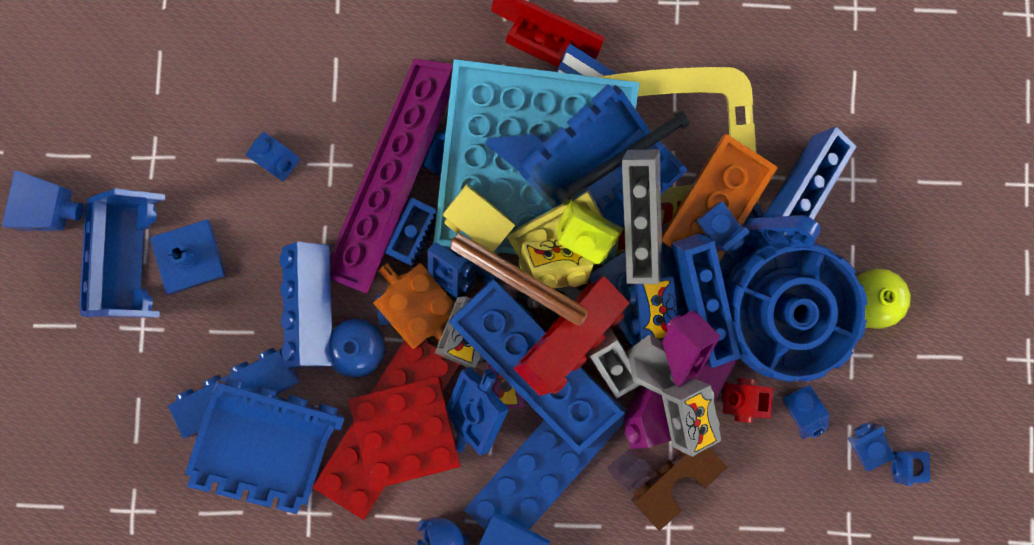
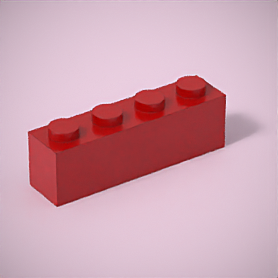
[513,276,629,396]

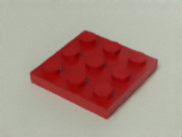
[348,376,461,490]

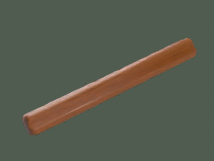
[450,233,588,326]

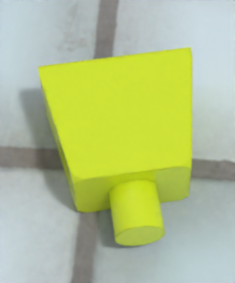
[556,200,623,264]

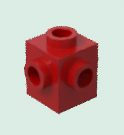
[722,378,773,423]

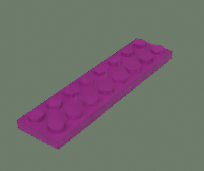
[330,58,453,294]

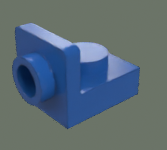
[695,201,750,252]
[848,422,895,471]

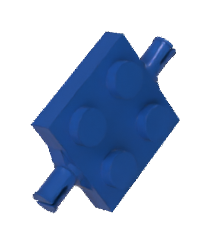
[447,367,509,455]

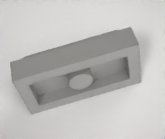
[627,335,676,395]

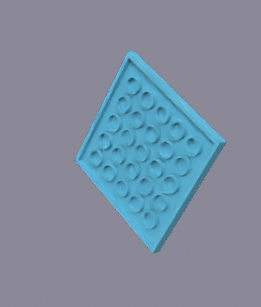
[433,59,639,264]

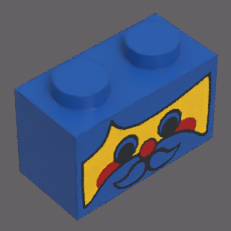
[627,275,677,342]

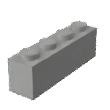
[622,149,663,284]

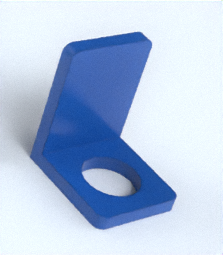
[891,451,930,486]

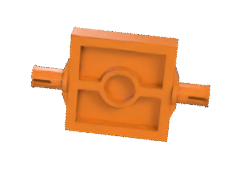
[373,262,455,349]

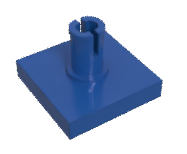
[150,219,227,295]

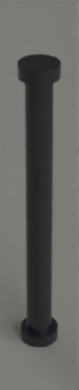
[554,110,690,206]

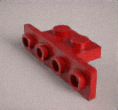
[491,0,605,68]

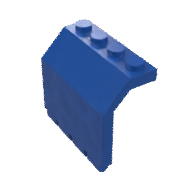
[520,84,688,229]
[185,377,344,514]

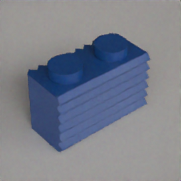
[384,198,437,268]

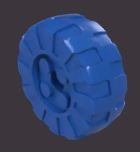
[725,243,868,382]

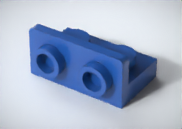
[428,242,477,299]

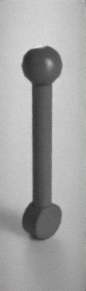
[527,297,561,320]

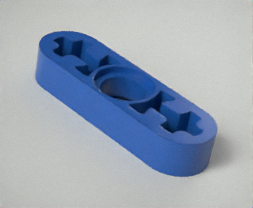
[743,215,821,248]

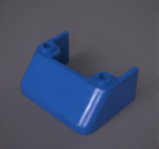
[79,188,165,318]

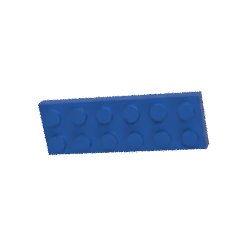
[449,277,624,455]
[464,392,627,529]

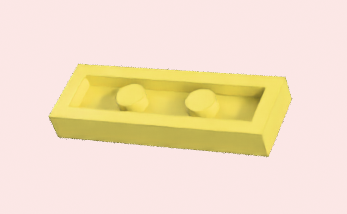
[506,190,603,258]

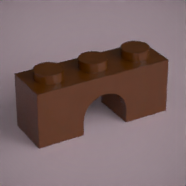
[631,448,728,531]

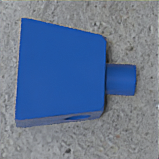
[2,170,84,231]

